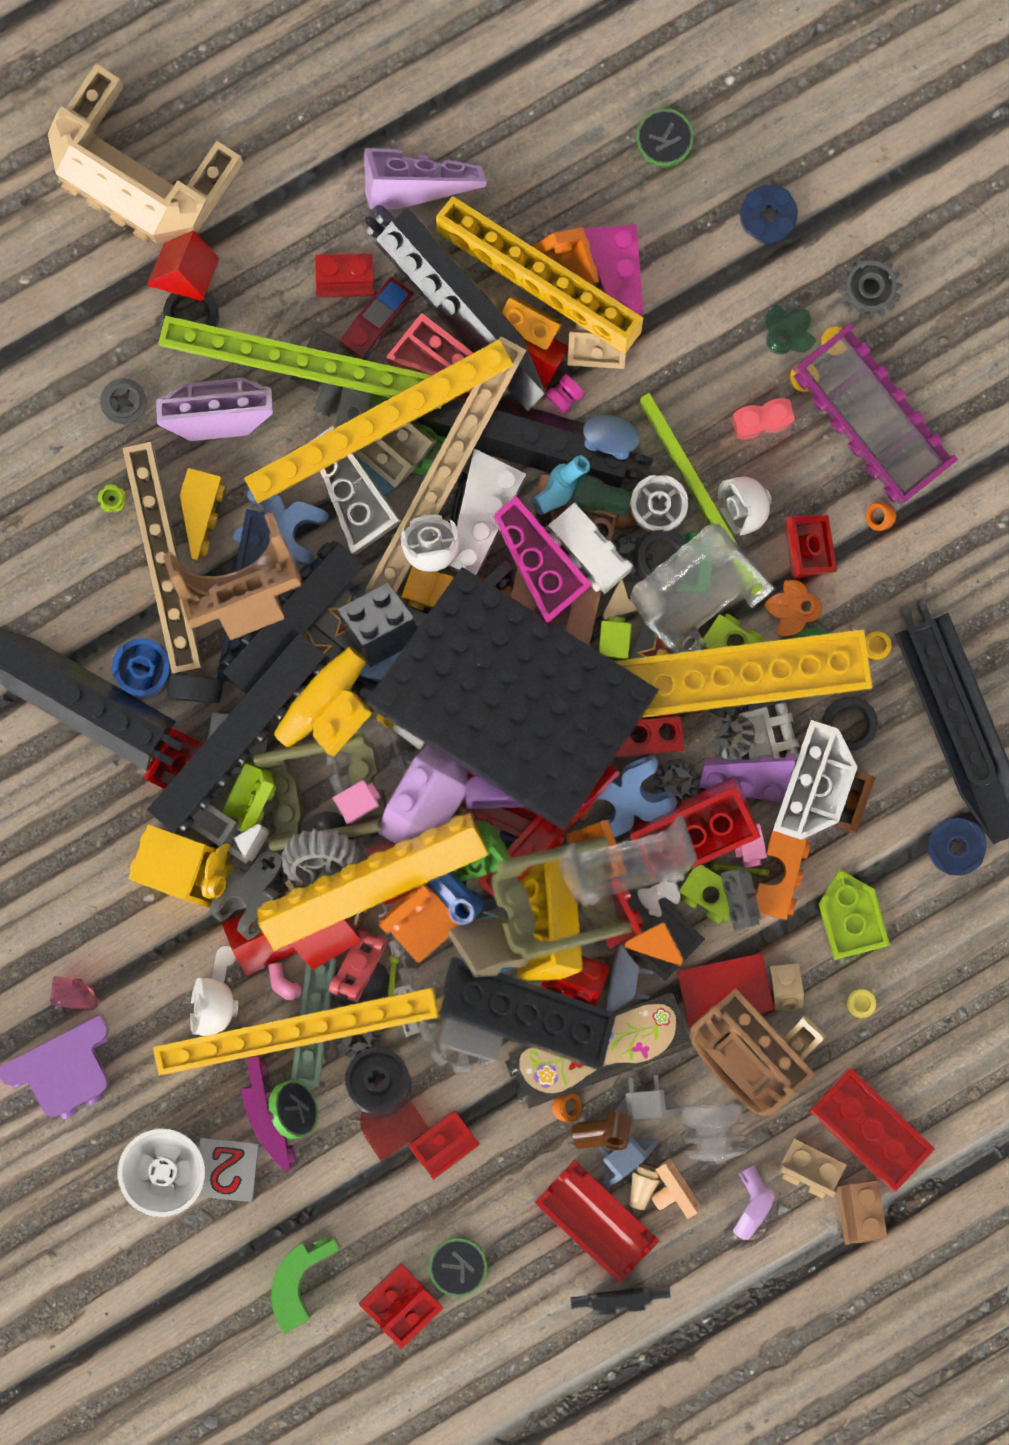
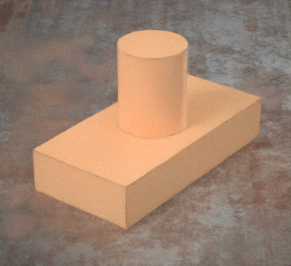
[651,1158,702,1219]

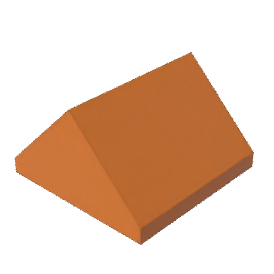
[623,923,683,965]

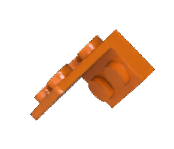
[532,227,599,286]
[379,883,461,962]

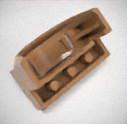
[691,988,815,1116]

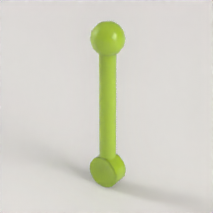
[709,860,770,875]
[388,953,400,997]

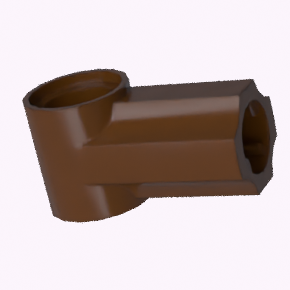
[572,1112,632,1151]

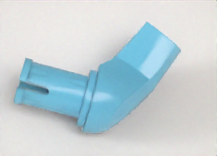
[532,455,590,515]

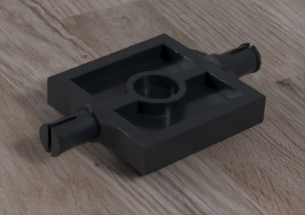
[570,1286,671,1315]

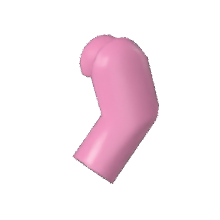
[268,962,302,1000]

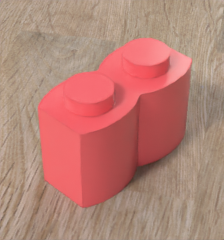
[732,398,795,440]

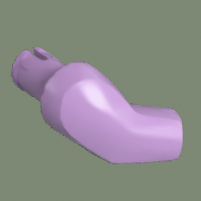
[733,1165,775,1240]

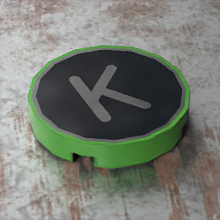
[636,109,694,167]
[268,1080,318,1139]
[429,1238,487,1297]

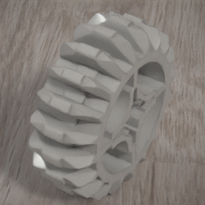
[282,829,361,887]

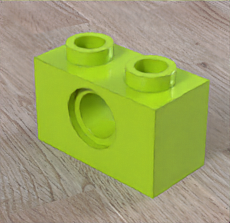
[699,614,765,650]
[598,617,631,661]
[678,865,730,925]

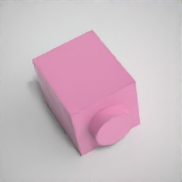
[333,780,381,824]

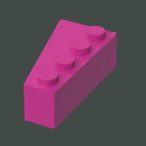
[492,496,591,623]

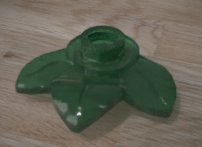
[765,303,817,354]

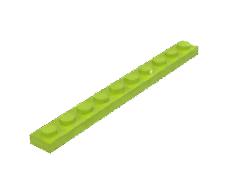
[158,316,442,409]

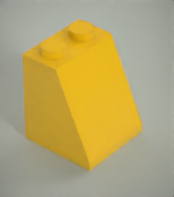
[128,825,232,908]

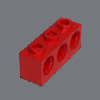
[615,714,684,757]

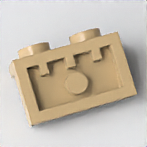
[567,323,626,369]
[778,1138,846,1199]

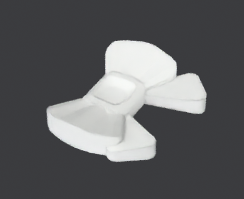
[637,874,680,917]

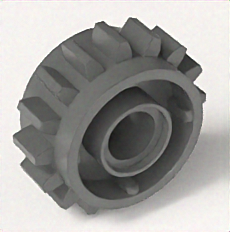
[838,255,902,320]

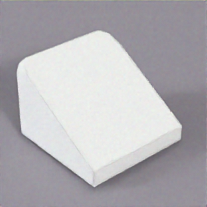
[235,824,269,862]

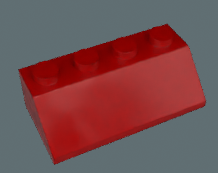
[630,777,761,885]

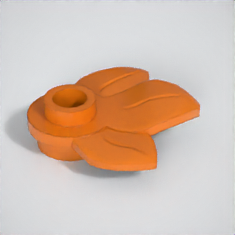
[764,580,822,636]

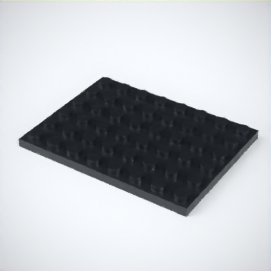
[366,567,659,831]

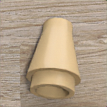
[629,1164,661,1210]

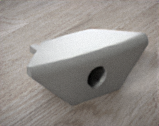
[614,1075,681,1120]

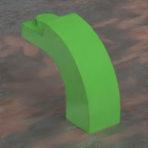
[271,1236,341,1334]

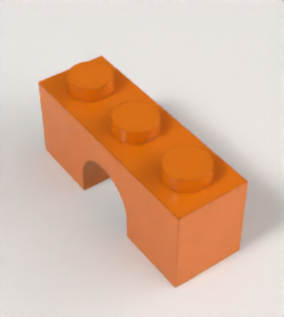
[754,826,811,920]

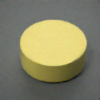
[846,989,876,1018]

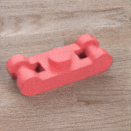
[329,927,388,1003]

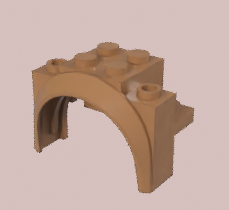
[164,513,302,640]

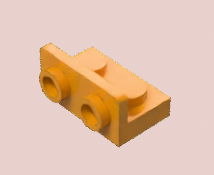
[502,296,564,350]

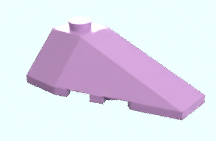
[364,148,487,210]

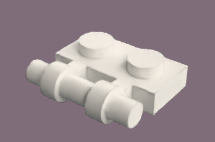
[738,703,800,760]

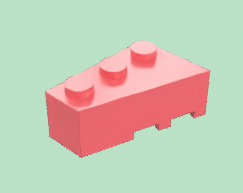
[386,313,473,393]

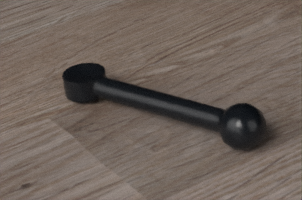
[448,472,468,527]

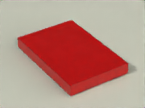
[677,953,775,1028]

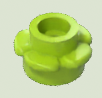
[98,484,126,513]

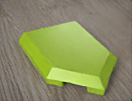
[819,869,890,960]

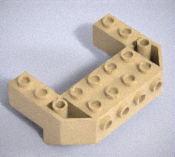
[48,64,243,243]

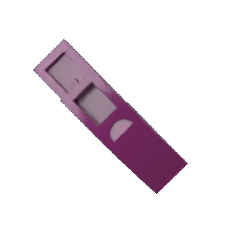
[240,1055,296,1171]

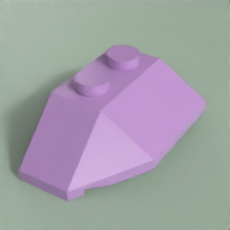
[156,378,273,441]
[378,744,469,844]

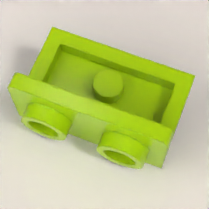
[222,762,276,832]

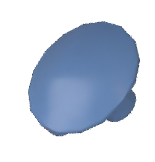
[583,415,639,460]

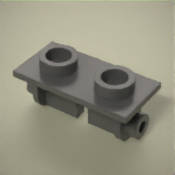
[335,387,371,425]
[721,867,761,930]

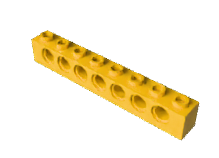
[436,196,643,354]

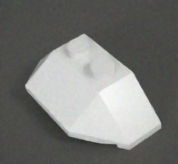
[773,720,858,840]

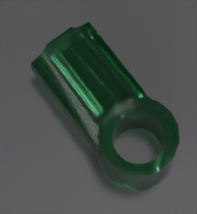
[571,475,633,517]

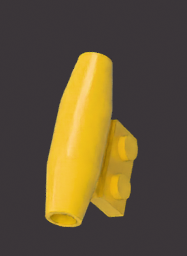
[274,647,372,756]

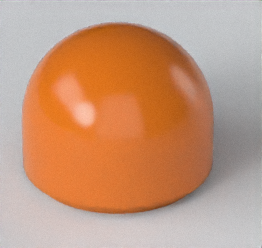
[866,502,896,531]
[552,1093,582,1122]

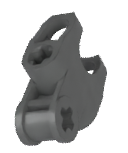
[209,851,289,940]

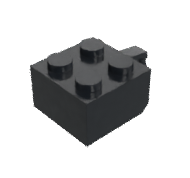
[337,582,417,668]

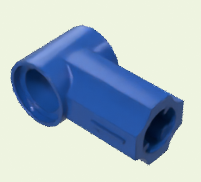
[427,871,484,925]

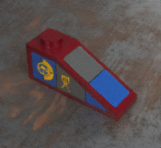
[339,277,414,360]

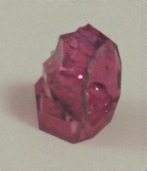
[50,976,99,1010]

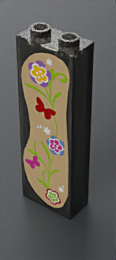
[505,991,693,1108]

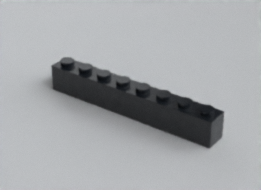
[147,633,329,835]

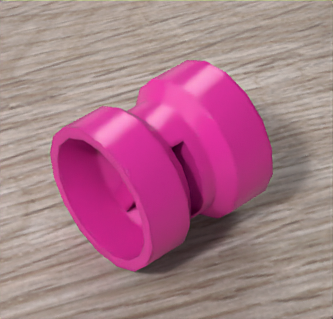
[545,374,585,414]

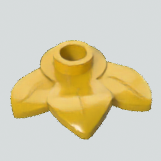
[200,844,236,899]

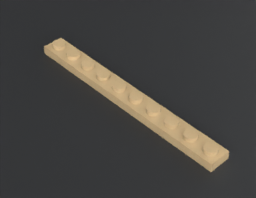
[365,337,526,593]

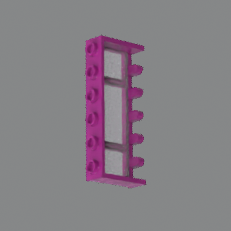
[793,323,958,504]

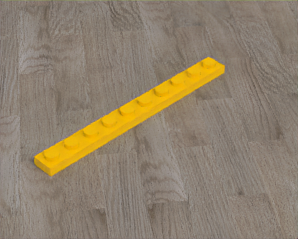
[244,339,514,504]
[153,987,440,1076]

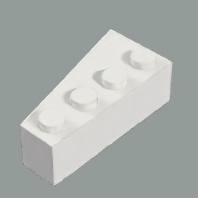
[310,426,402,555]
[449,449,526,576]

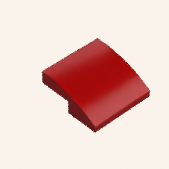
[359,1262,444,1349]

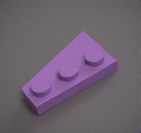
[699,753,796,804]

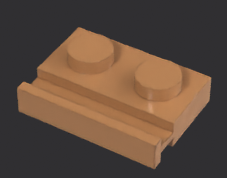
[836,1179,887,1245]

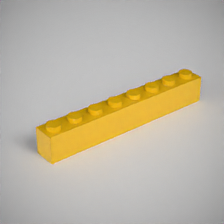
[257,813,488,950]

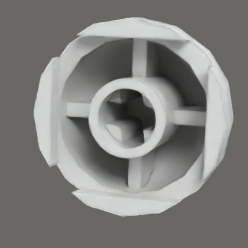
[630,475,688,532]
[718,476,772,536]
[401,514,459,572]
[190,977,238,1036]

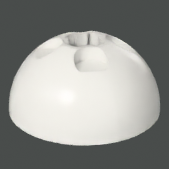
[118,1129,205,1217]

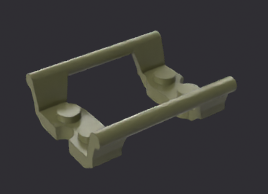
[254,733,387,852]
[492,836,632,960]

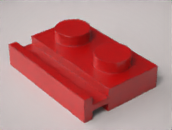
[315,253,374,298]
[408,1110,480,1180]

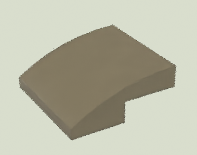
[355,421,436,488]
[448,917,530,976]

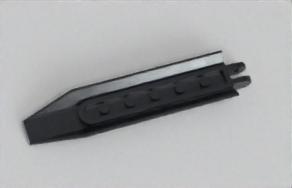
[362,205,546,411]
[416,392,653,492]
[895,599,1009,845]
[0,629,183,771]

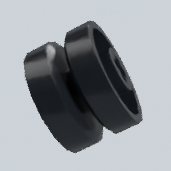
[345,1047,412,1118]

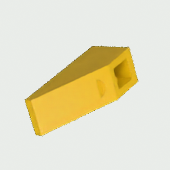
[180,468,226,563]

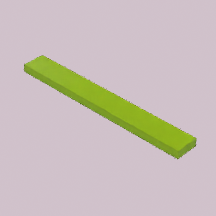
[639,393,765,600]

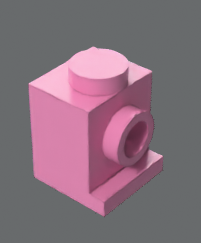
[734,823,767,868]

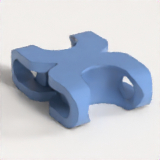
[233,488,329,565]
[596,754,678,837]

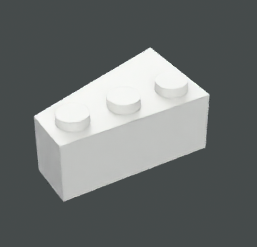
[548,503,632,594]

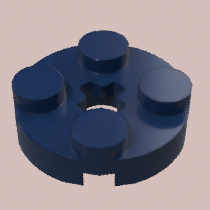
[740,185,798,244]
[927,818,987,876]

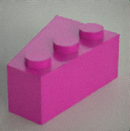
[584,225,643,316]

